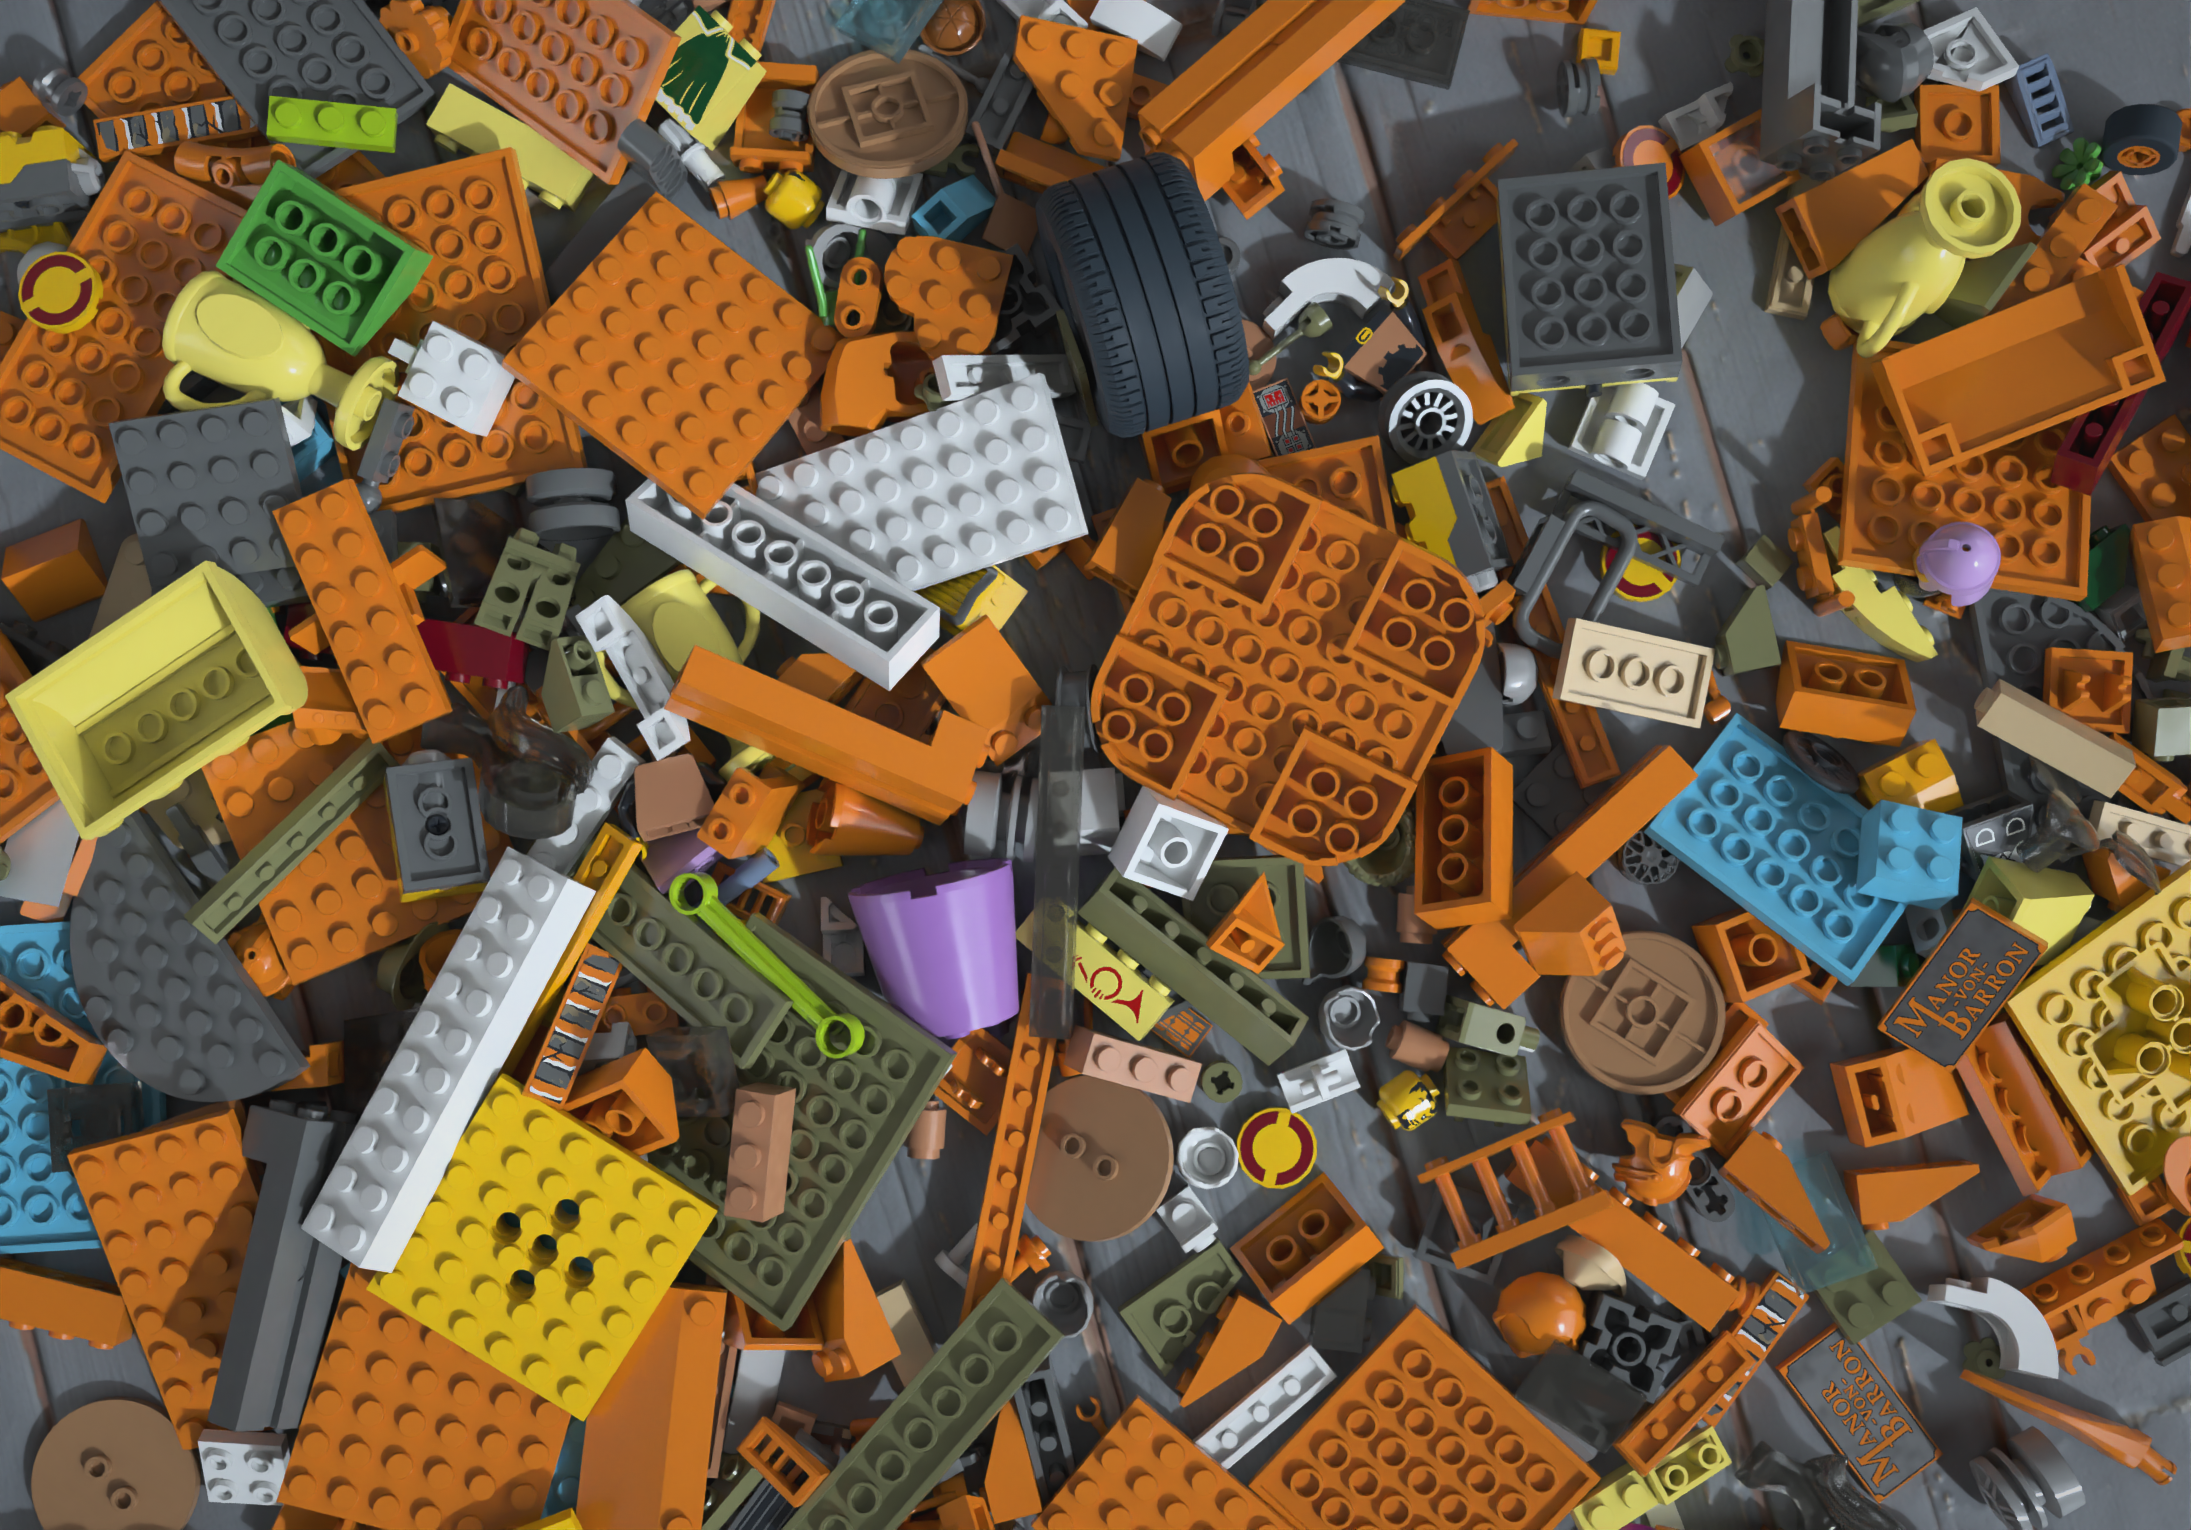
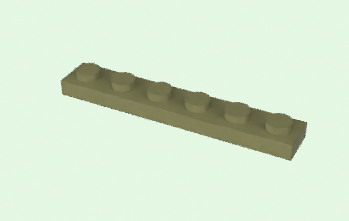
[183,737,401,945]

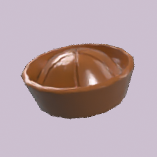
[917,0,986,56]

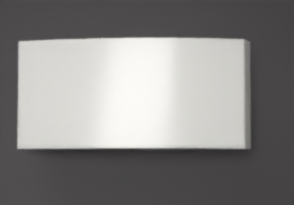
[1090,0,1182,62]

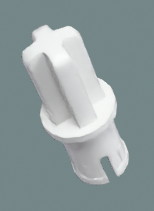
[658,117,726,192]

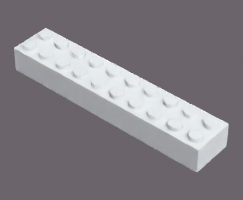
[301,847,596,1273]

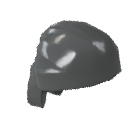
[1302,916,1366,985]

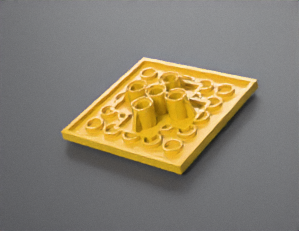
[2003,860,2191,1196]
[366,1073,720,1422]

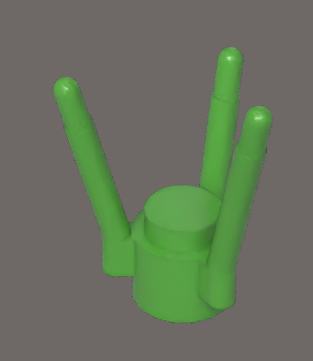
[805,228,867,325]

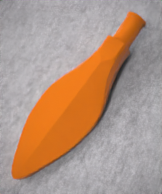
[1959,1369,2177,1485]

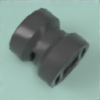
[769,89,810,141]

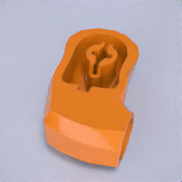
[820,330,992,437]

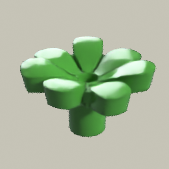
[2052,137,2103,191]

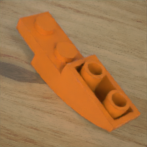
[1418,258,1515,425]

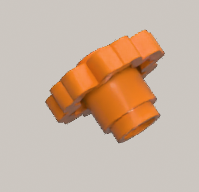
[379,0,453,79]

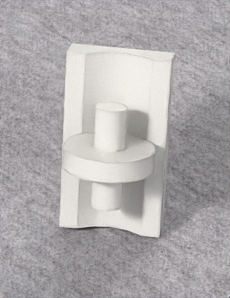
[1276,1049,1360,1114]

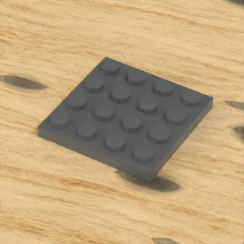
[108,397,303,587]

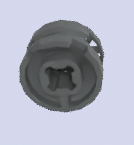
[1556,57,1601,118]
[1304,199,1366,250]
[1616,828,1679,885]

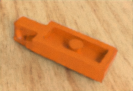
[2108,732,2191,824]

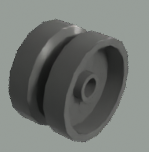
[525,468,621,542]

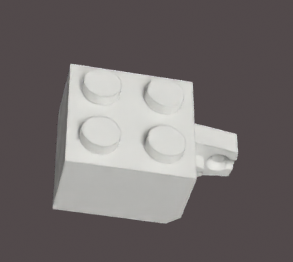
[388,321,515,437]

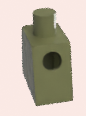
[1435,994,1540,1057]

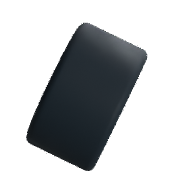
[2101,104,2182,175]

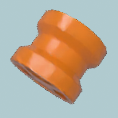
[1299,379,1341,425]
[1362,956,1405,993]

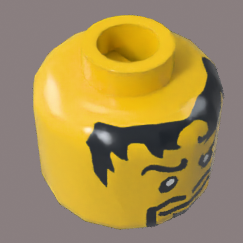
[763,169,825,230]
[1376,1070,1440,1131]

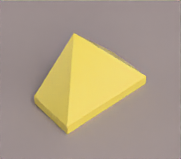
[1470,393,1547,467]

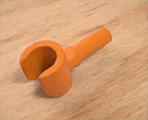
[1703,670,1731,725]
[1076,1396,1108,1437]

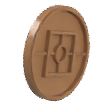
[807,48,968,179]
[1559,931,1726,1095]
[1025,1075,1174,1242]
[31,1396,201,1530]

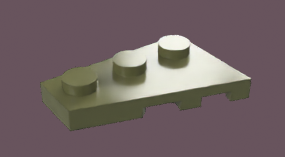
[567,516,683,610]
[1118,1237,1243,1377]

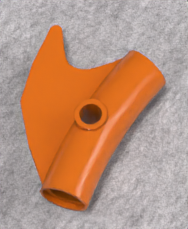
[174,141,296,211]

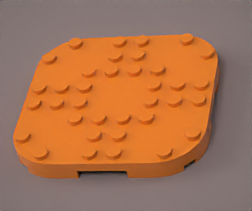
[1091,472,1485,866]

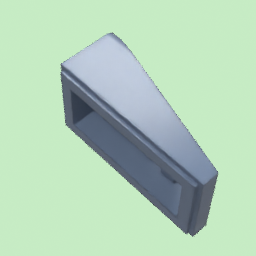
[2003,53,2074,149]

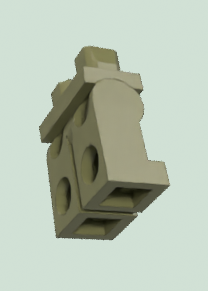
[474,528,580,651]

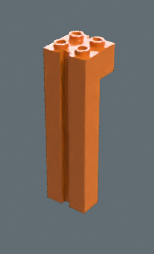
[1138,0,1405,201]
[664,645,990,826]
[1440,745,1699,1010]

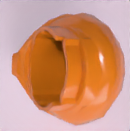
[1492,1272,1586,1358]

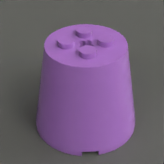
[848,858,1019,1039]

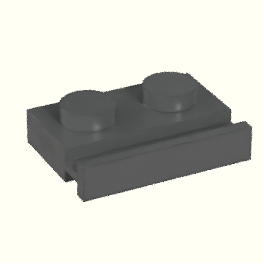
[2127,1277,2191,1367]

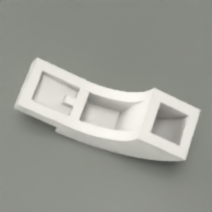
[1262,258,1394,341]
[1927,1277,2059,1379]

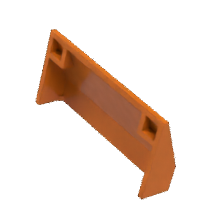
[1870,264,2166,476]
[576,1282,728,1530]

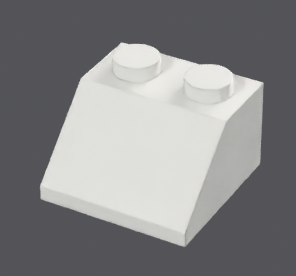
[1108,786,1229,901]

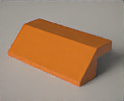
[1956,1012,2095,1196]

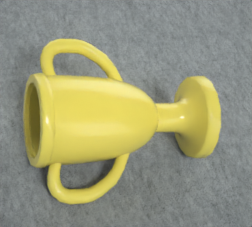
[1828,158,2022,358]
[162,270,400,451]
[595,569,776,782]

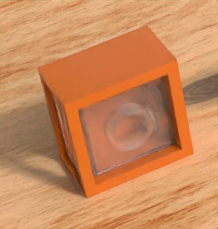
[1678,108,1802,227]

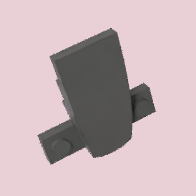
[1430,591,1552,759]

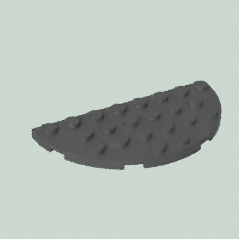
[1968,588,2161,882]
[70,810,310,1102]

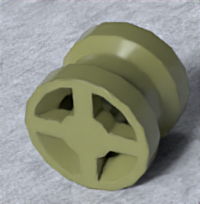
[1201,1060,1243,1103]

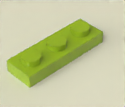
[266,96,398,153]

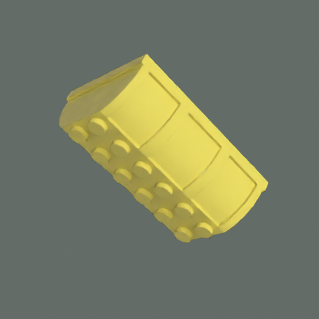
[5,560,308,840]

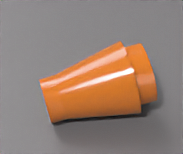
[708,175,768,220]

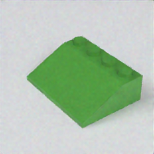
[216,160,434,356]

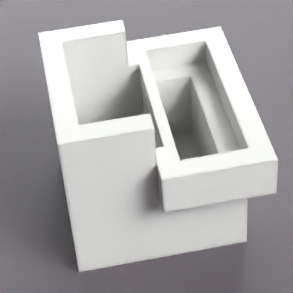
[1043,767,1126,858]

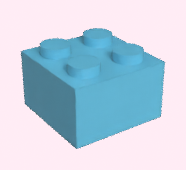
[1856,800,1963,910]

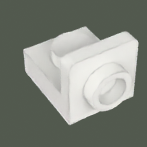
[1156,1184,1219,1253]

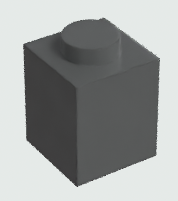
[1398,961,1449,1022]

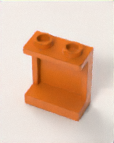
[729,61,820,175]
[697,762,805,859]

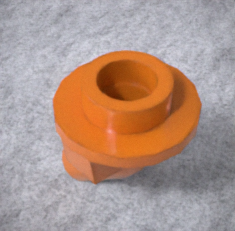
[1010,1233,1051,1283]

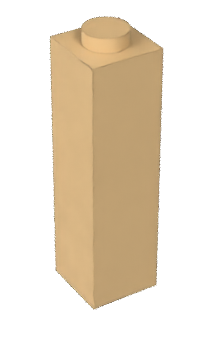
[1974,679,2136,798]
[875,1278,939,1388]

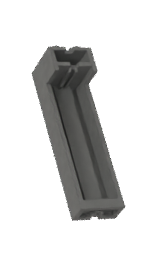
[1760,0,1882,181]
[207,1099,358,1432]

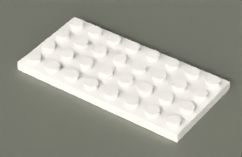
[755,373,1089,591]

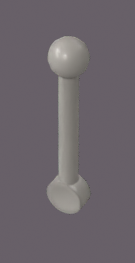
[917,44,990,93]

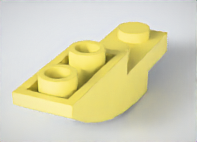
[1822,525,1938,663]
[1569,1425,1732,1530]

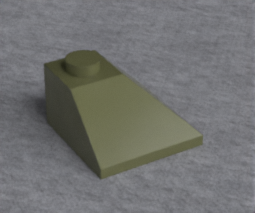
[1933,242,2038,329]

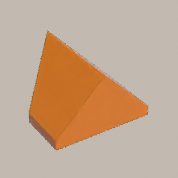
[1206,872,1285,974]

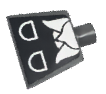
[1944,790,2033,881]

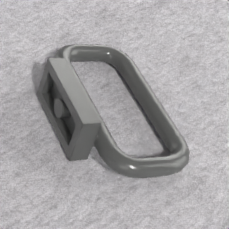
[1507,500,1638,660]

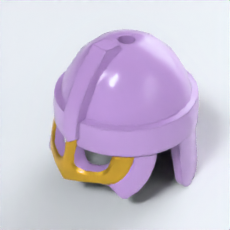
[1912,522,2001,607]

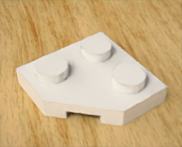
[1923,7,2019,92]

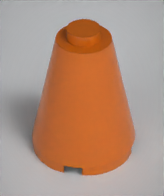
[806,777,924,856]

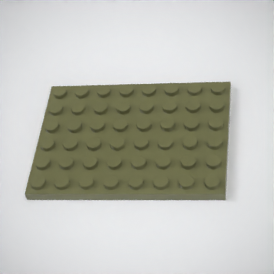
[647,912,958,1332]

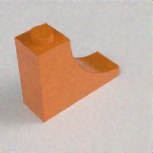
[1083,478,1172,599]

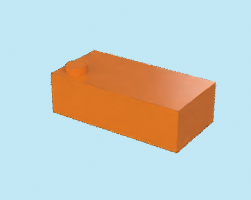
[1414,747,1513,930]

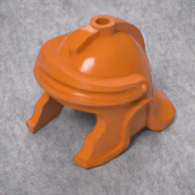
[227,913,296,1001]
[1612,1119,1711,1207]

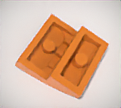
[2048,170,2161,270]

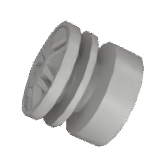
[964,770,1047,862]
[1969,1426,2086,1530]

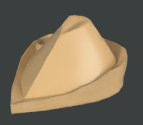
[1555,1235,1627,1298]

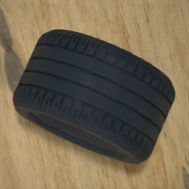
[1035,152,1249,438]

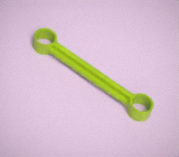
[669,872,865,1058]

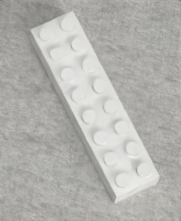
[625,479,940,691]

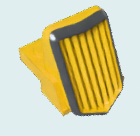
[914,565,1028,637]

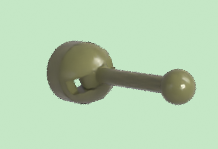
[1249,302,1333,376]

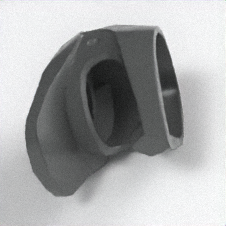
[1855,23,1934,102]

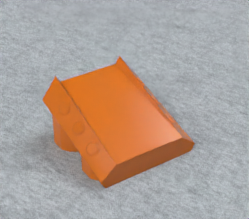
[292,666,369,746]

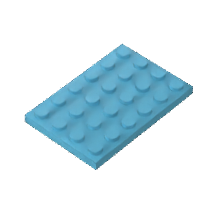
[1644,713,1908,986]

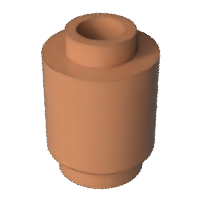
[1396,885,1437,944]
[1385,1020,1449,1073]
[904,1098,947,1159]

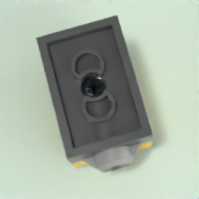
[0,125,106,233]
[1391,450,1514,594]
[383,749,490,903]

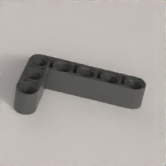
[544,119,688,306]

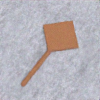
[972,121,1038,257]

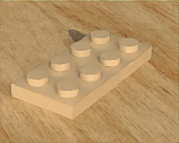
[1552,618,1716,728]

